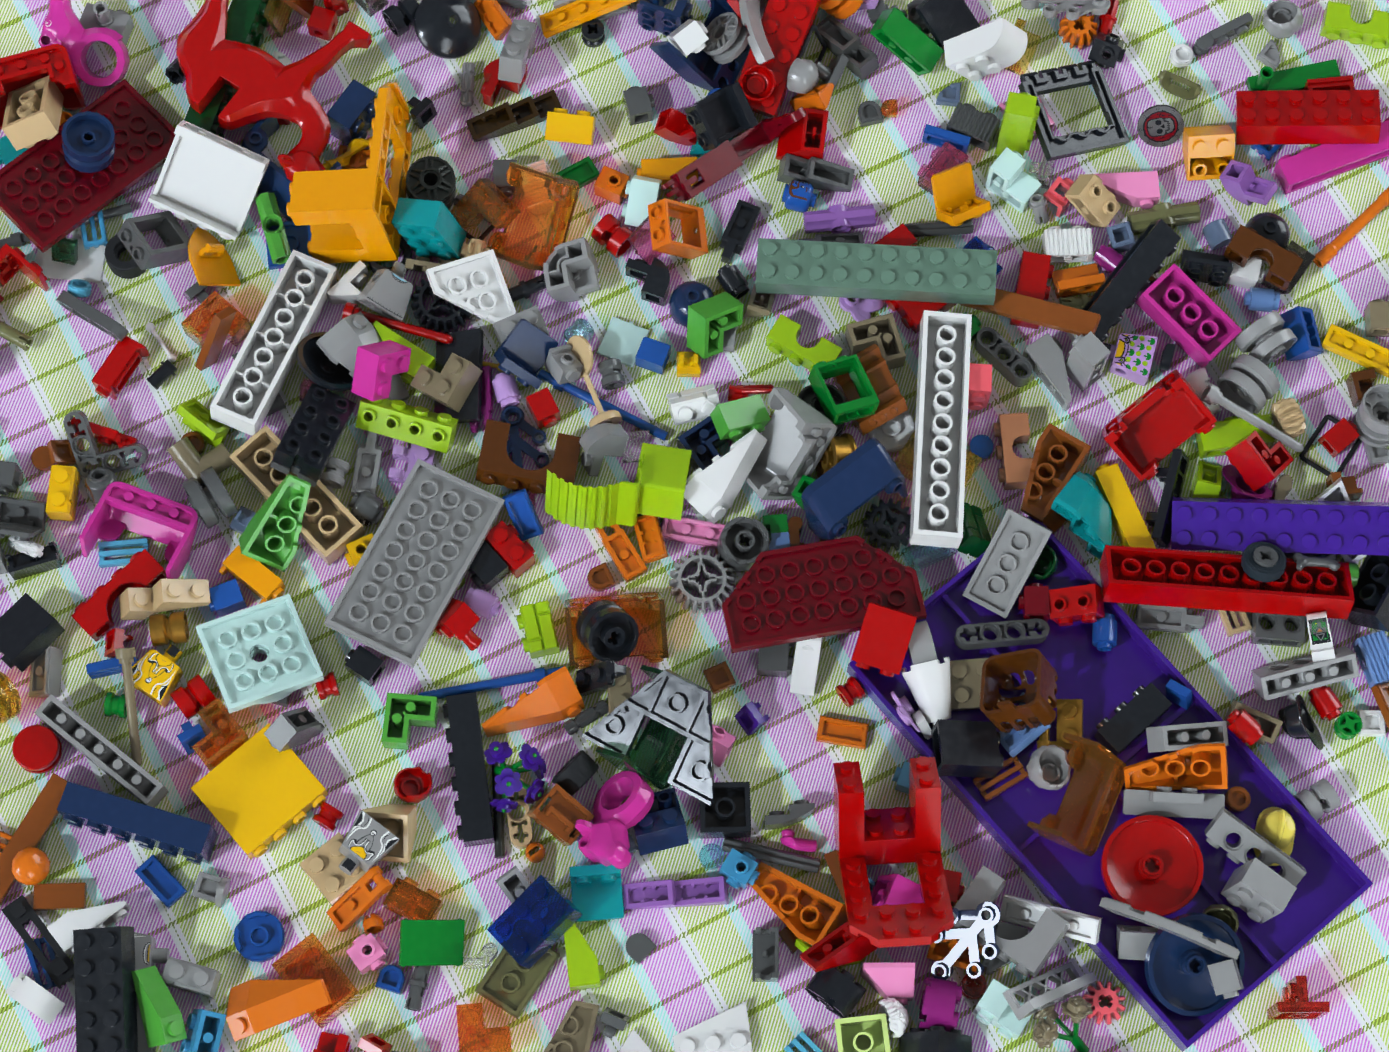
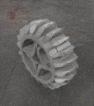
[669,549,735,615]

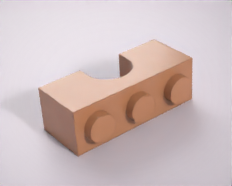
[993,413,1033,490]

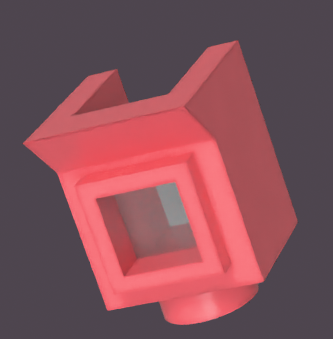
[1043,176,1074,218]

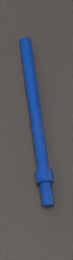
[538,369,669,441]
[418,666,564,699]

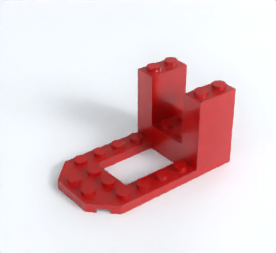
[834,756,954,948]

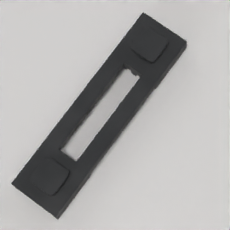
[2,895,74,989]

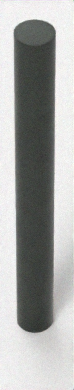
[492,762,505,859]

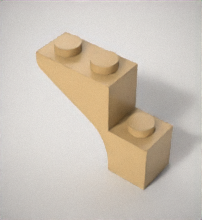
[119,579,211,620]

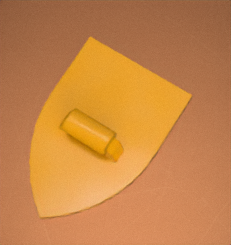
[188,227,241,286]

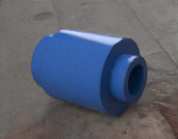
[1092,613,1117,651]

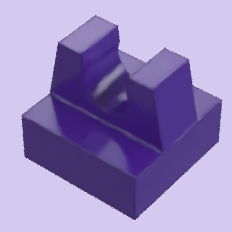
[734,701,770,736]

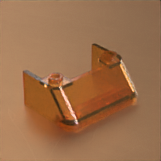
[1027,733,1127,856]

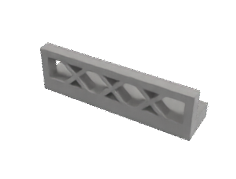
[1002,962,1098,1020]

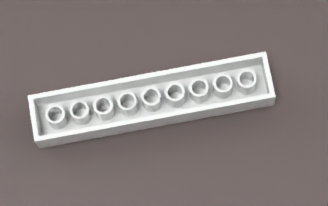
[909,310,972,549]

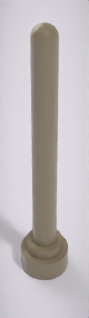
[115,647,142,766]

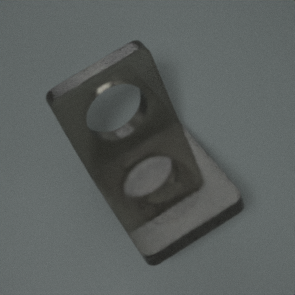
[355,0,388,17]

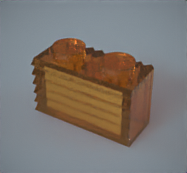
[383,877,443,920]

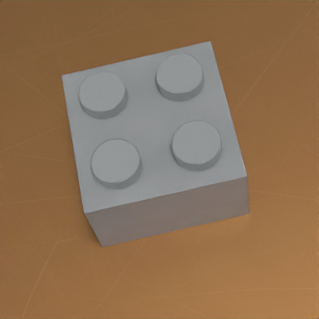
[1220,857,1297,924]

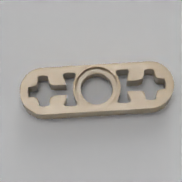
[507,778,533,849]

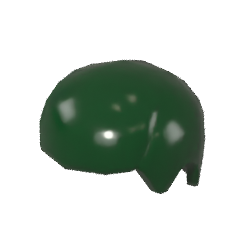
[1029,544,1059,580]

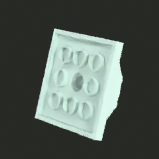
[195,594,324,714]

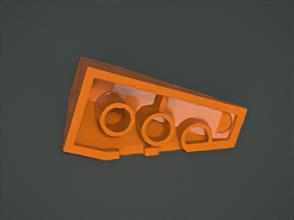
[1124,743,1228,791]
[226,979,332,1042]

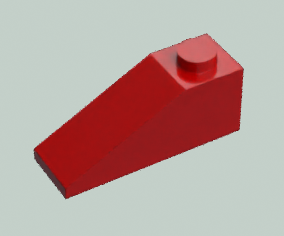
[800,921,878,972]

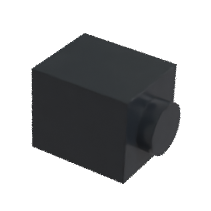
[345,645,386,687]

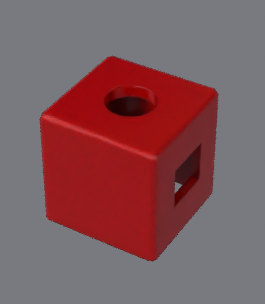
[307,5,338,41]

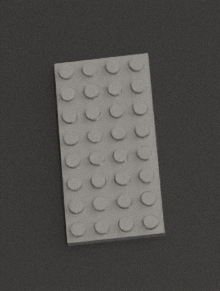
[324,459,505,668]

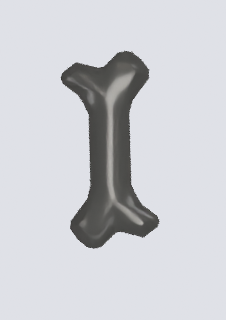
[1292,552,1341,571]

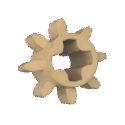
[460,238,490,258]

